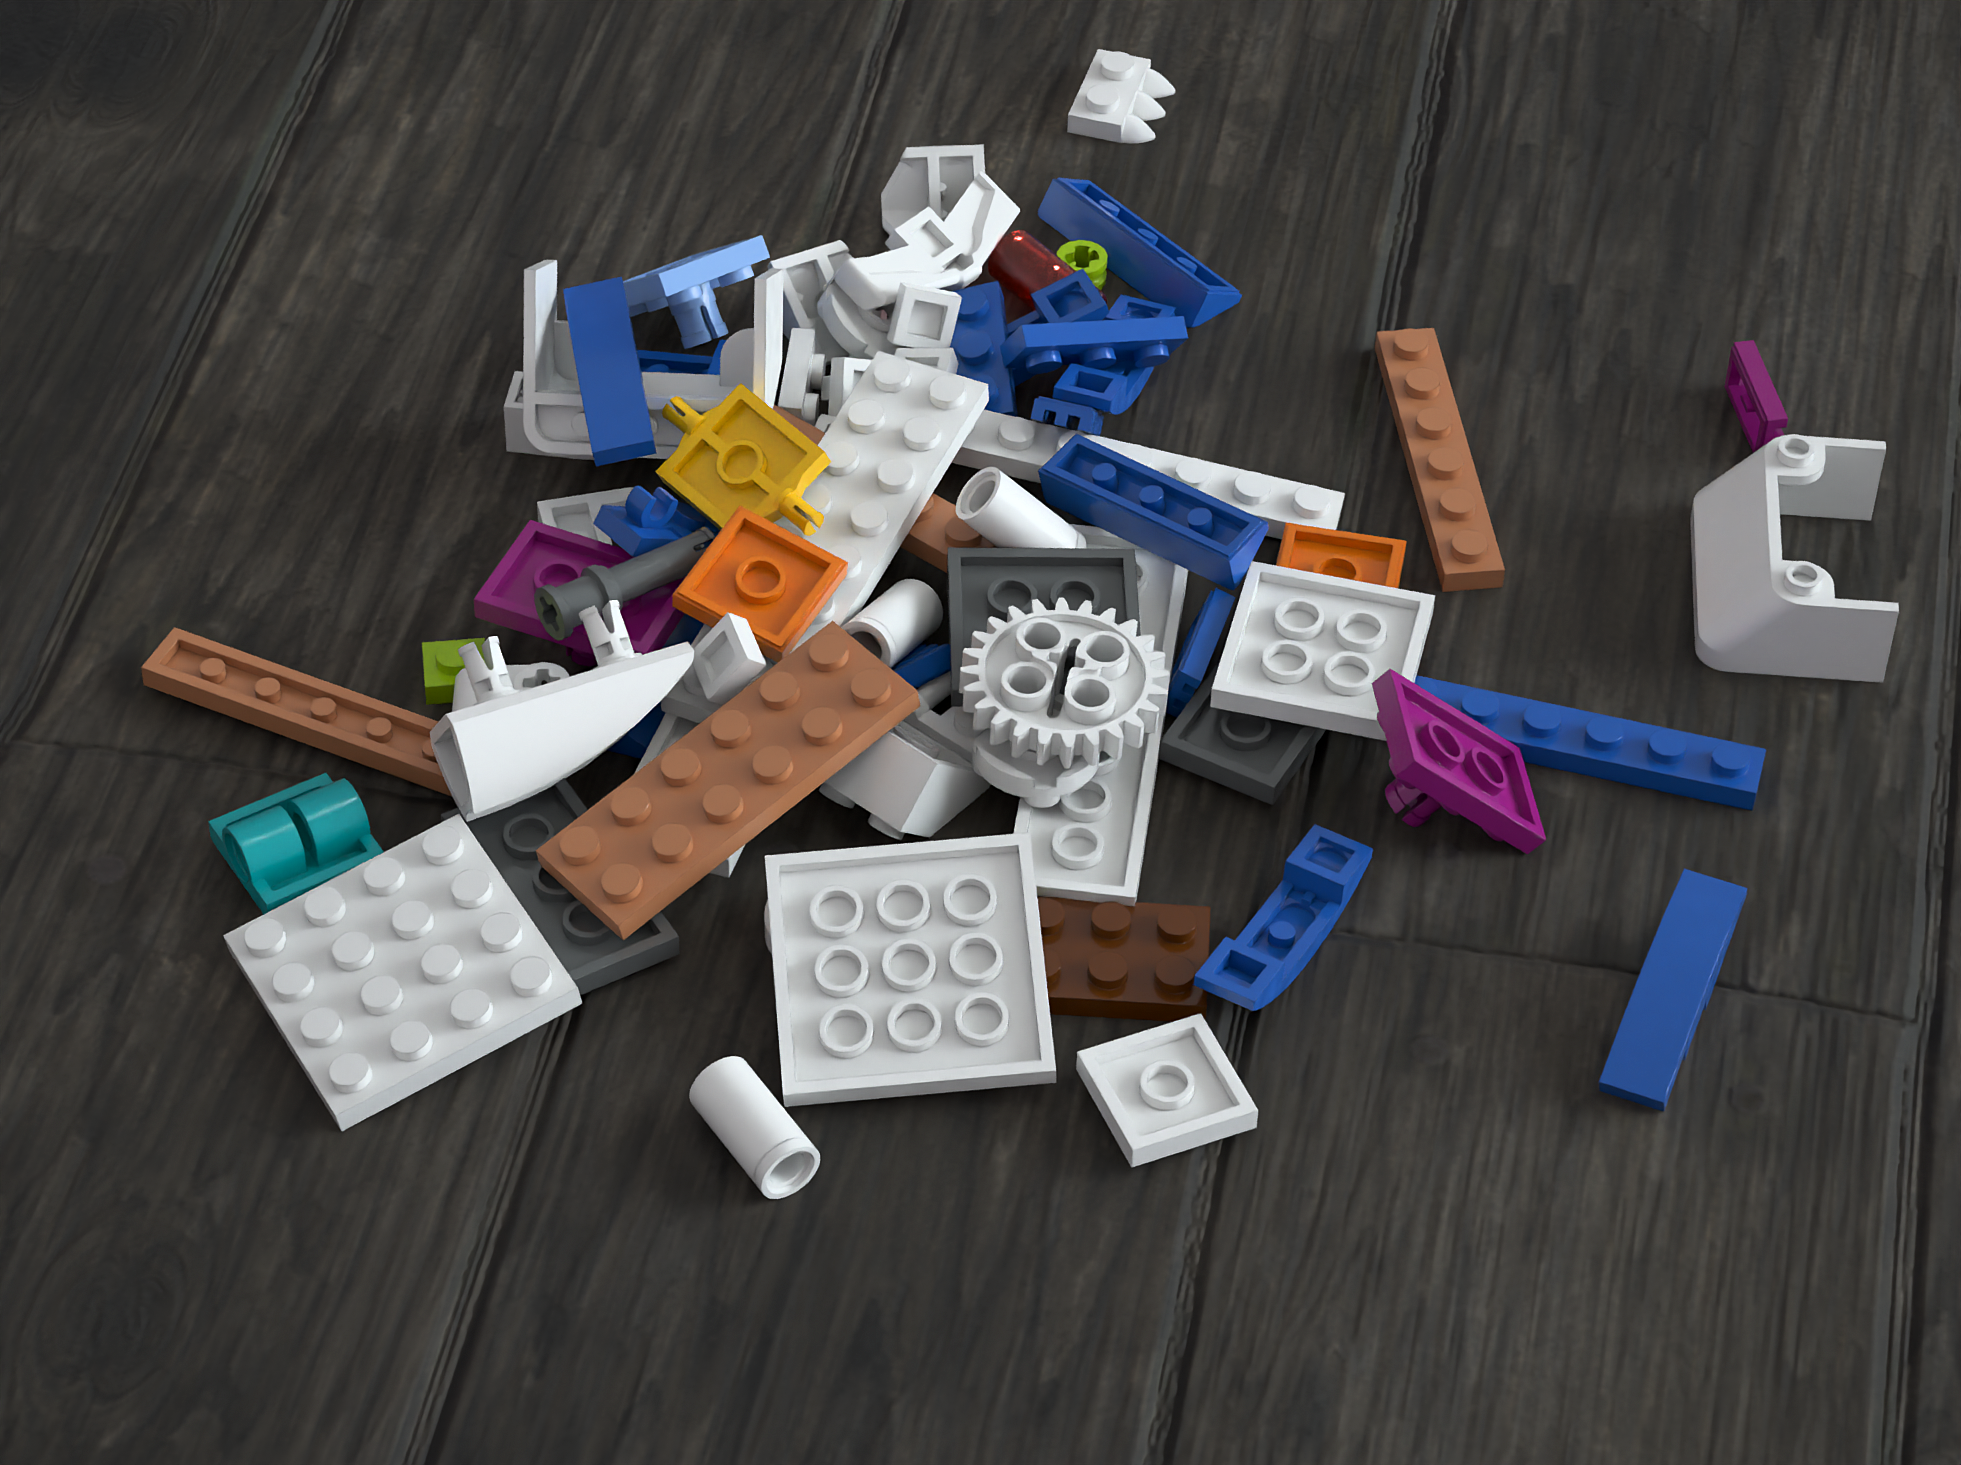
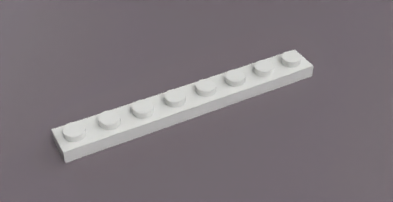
[951,410,1345,539]

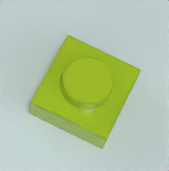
[422,638,485,705]

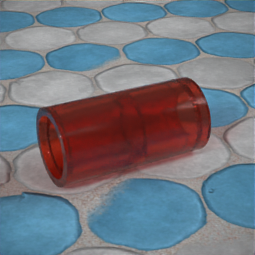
[988,230,1107,311]

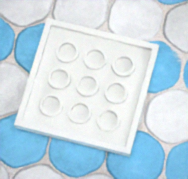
[223,814,582,1131]
[765,832,1056,1107]

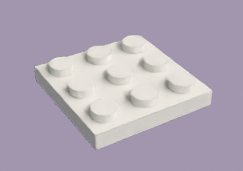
[1210,561,1435,741]

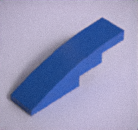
[563,277,657,466]
[1599,869,1747,1112]

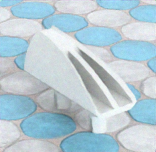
[430,600,694,822]

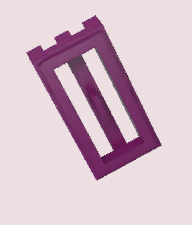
[1724,340,1788,453]

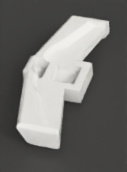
[835,170,1020,310]

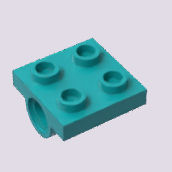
[208,773,384,915]

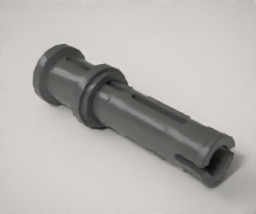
[534,527,715,641]

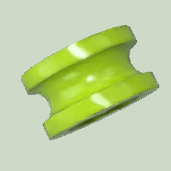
[1055,240,1108,291]

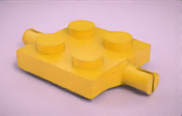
[655,383,831,536]

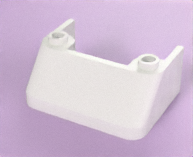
[523,260,784,459]
[1690,434,1899,683]

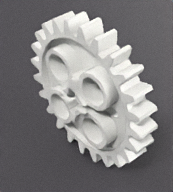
[959,598,1170,768]

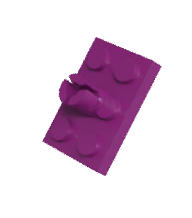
[474,520,686,666]
[1371,669,1546,854]

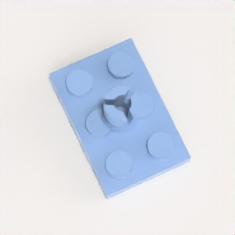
[623,235,770,349]

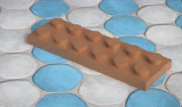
[536,621,920,940]

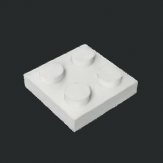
[1076,1013,1258,1167]

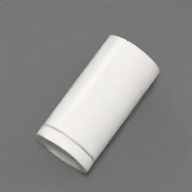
[956,467,1086,548]
[841,579,943,668]
[689,1056,820,1199]

